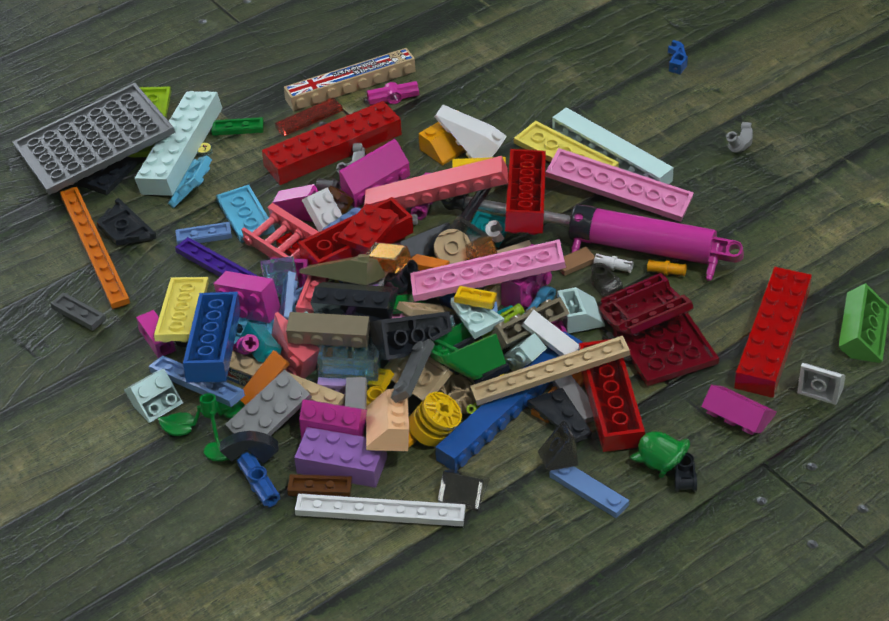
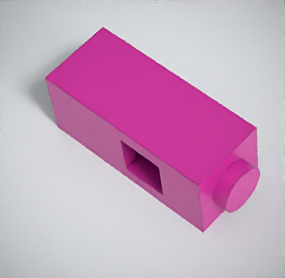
[136,310,176,358]

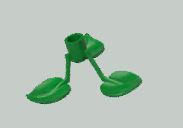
[158,393,246,461]

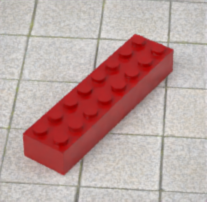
[262,101,402,185]
[505,149,546,235]
[734,266,812,398]

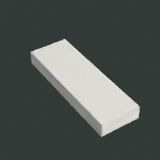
[521,310,579,356]

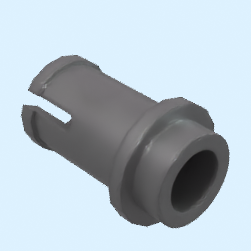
[316,178,340,190]

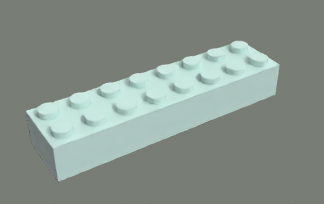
[135,91,222,196]

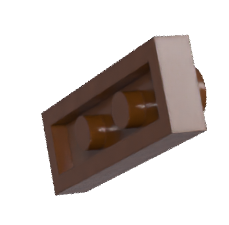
[287,474,353,497]

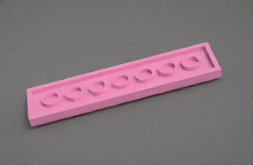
[545,148,694,222]
[410,239,566,302]

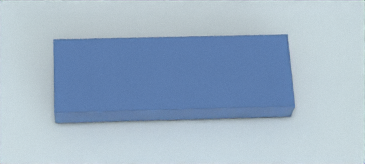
[176,222,232,245]

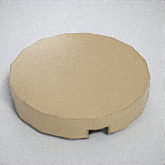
[434,229,471,264]

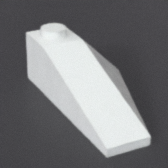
[434,105,507,158]

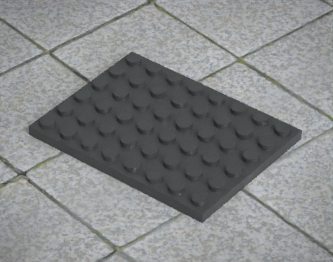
[13,83,176,195]

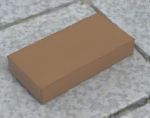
[559,247,595,276]

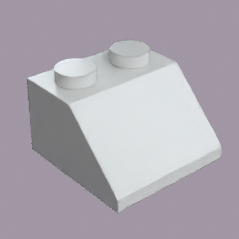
[797,363,846,405]

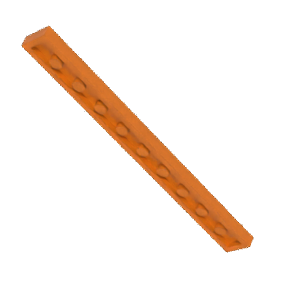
[60,187,130,309]

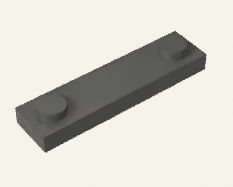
[391,339,435,403]

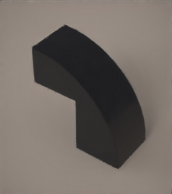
[220,431,279,463]

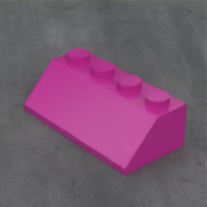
[339,139,410,208]

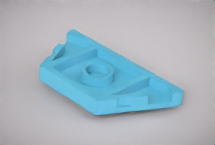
[168,155,212,208]

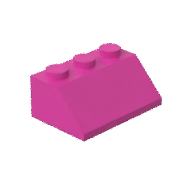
[701,385,777,435]
[299,399,367,440]

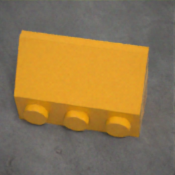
[418,110,466,166]

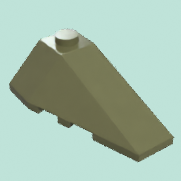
[300,254,385,285]

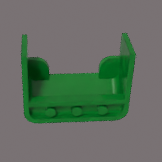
[429,323,506,380]

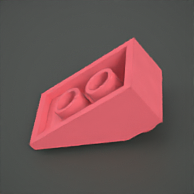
[271,312,320,379]

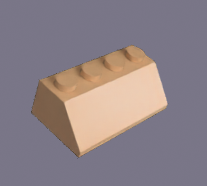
[366,388,409,451]

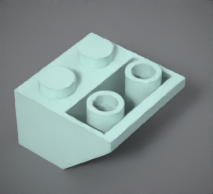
[557,287,605,333]
[124,369,183,423]

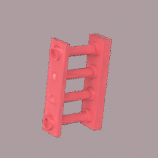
[241,203,318,259]

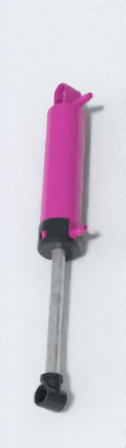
[440,193,744,281]

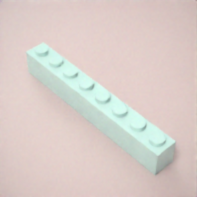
[552,108,674,184]

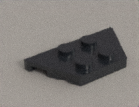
[97,198,157,246]

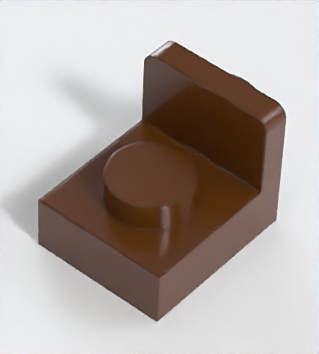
[329,185,354,214]

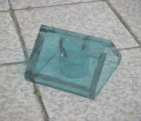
[260,256,300,298]

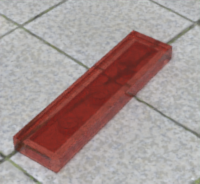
[275,97,343,136]

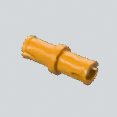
[647,260,687,276]

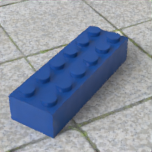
[183,292,241,383]

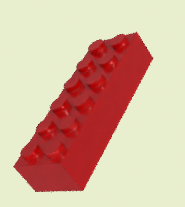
[298,197,414,265]
[578,339,645,452]

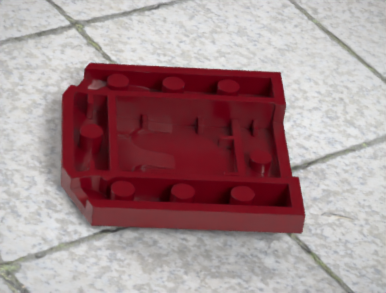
[599,273,694,335]

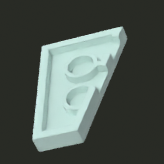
[451,297,504,339]

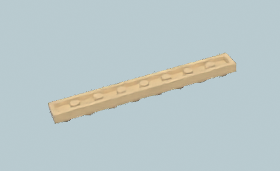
[470,336,630,406]

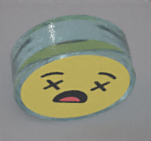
[196,142,213,157]

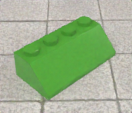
[839,283,889,363]

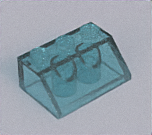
[317,336,381,381]

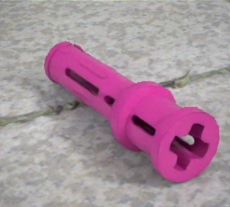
[233,334,259,355]

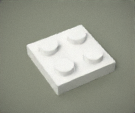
[302,187,342,232]

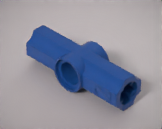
[237,452,280,507]

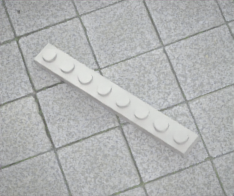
[295,494,466,526]

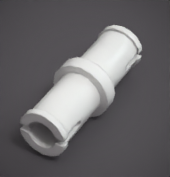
[594,254,633,273]

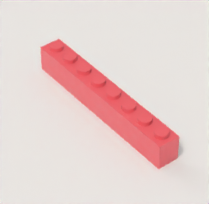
[364,156,508,209]

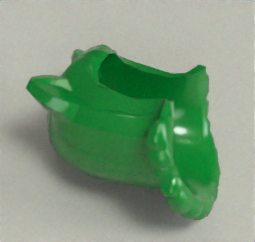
[630,431,690,479]

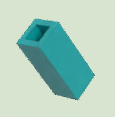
[240,322,283,363]

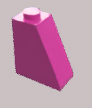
[272,184,318,222]

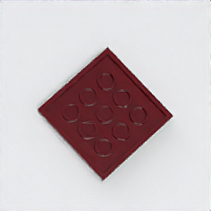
[613,313,719,386]

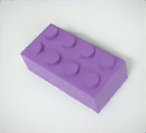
[294,427,387,488]

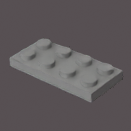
[225,369,312,436]

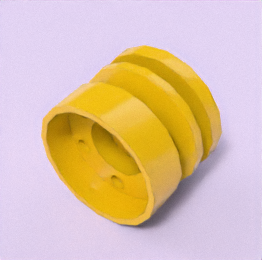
[409,392,462,447]

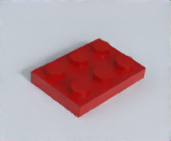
[337,203,399,254]

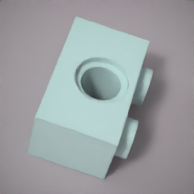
[504,333,547,372]

